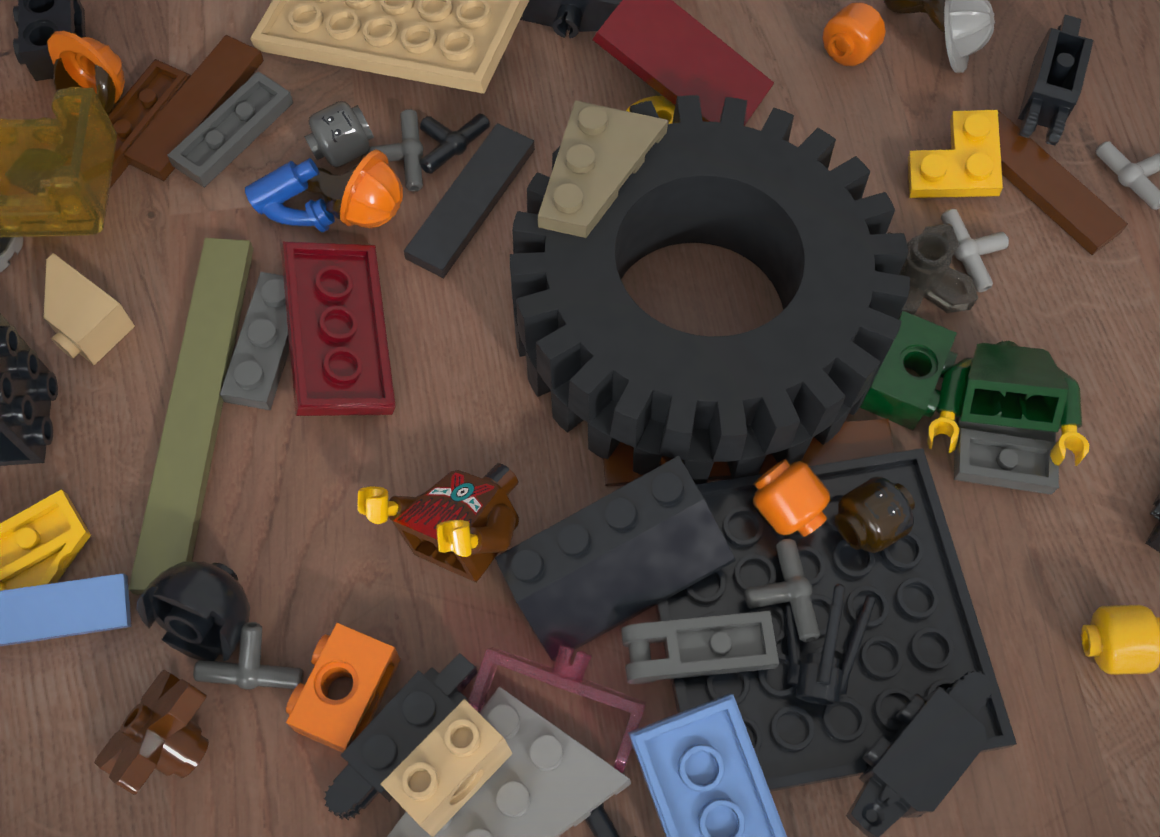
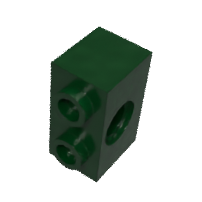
[860,311,958,430]

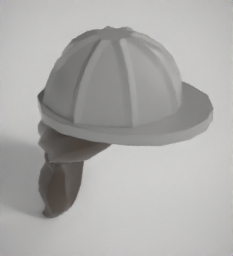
[884,0,995,73]

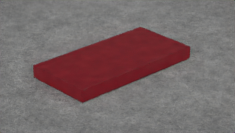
[592,0,774,126]
[281,241,396,416]

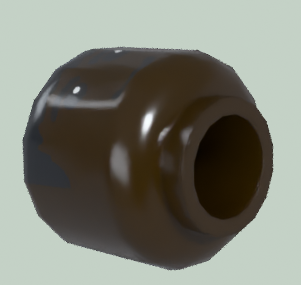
[835,476,915,553]

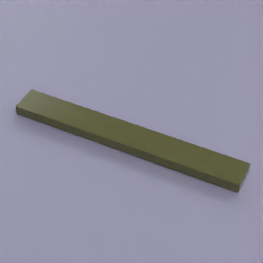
[128,238,254,595]

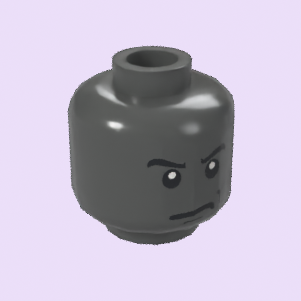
[304,101,374,168]

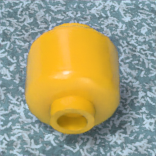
[1081,605,1160,675]

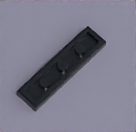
[404,123,535,279]

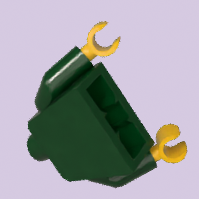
[927,341,1089,466]

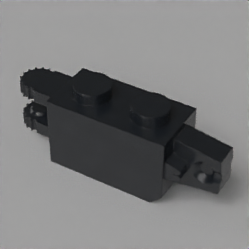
[323,653,477,820]

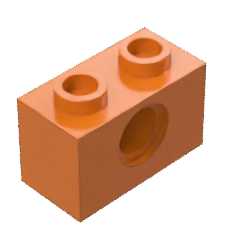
[286,623,401,753]

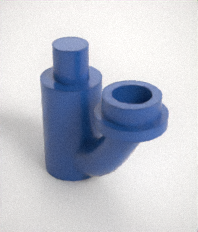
[245,158,335,233]

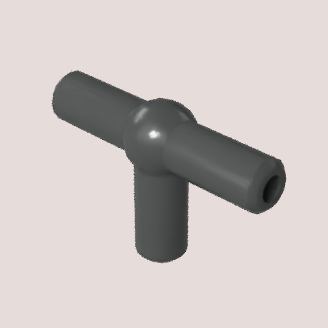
[367,109,424,192]
[744,539,820,642]
[193,622,304,690]

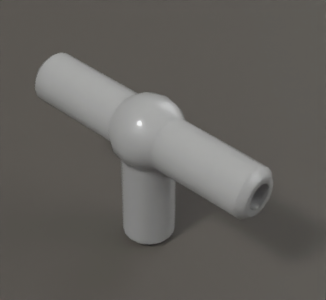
[1096,141,1160,210]
[940,209,1009,292]

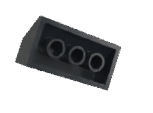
[495,456,736,661]

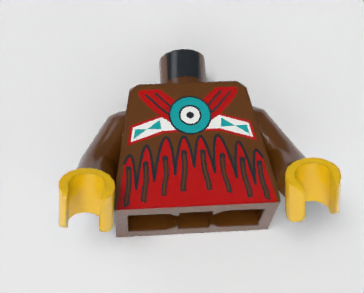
[358,463,519,582]

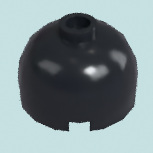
[136,562,250,661]

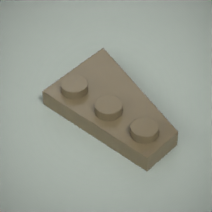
[538,100,668,238]

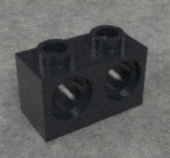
[13,0,86,81]

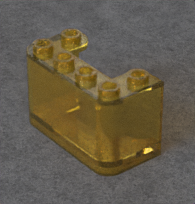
[0,87,117,237]

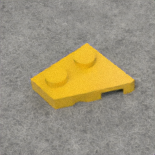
[0,489,91,591]

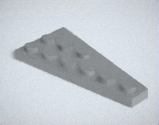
[387,686,631,837]

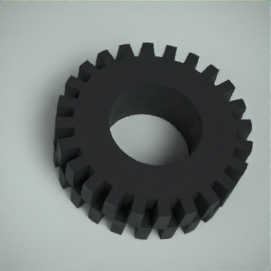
[510,95,910,485]

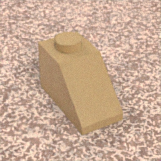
[44,253,135,365]

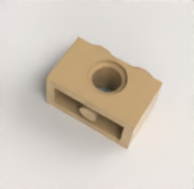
[381,699,513,837]

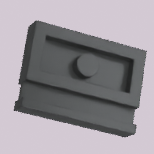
[954,416,1059,495]

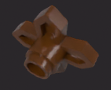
[94,670,209,795]

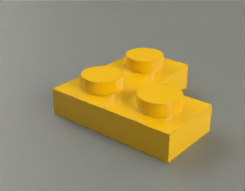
[908,110,1003,198]

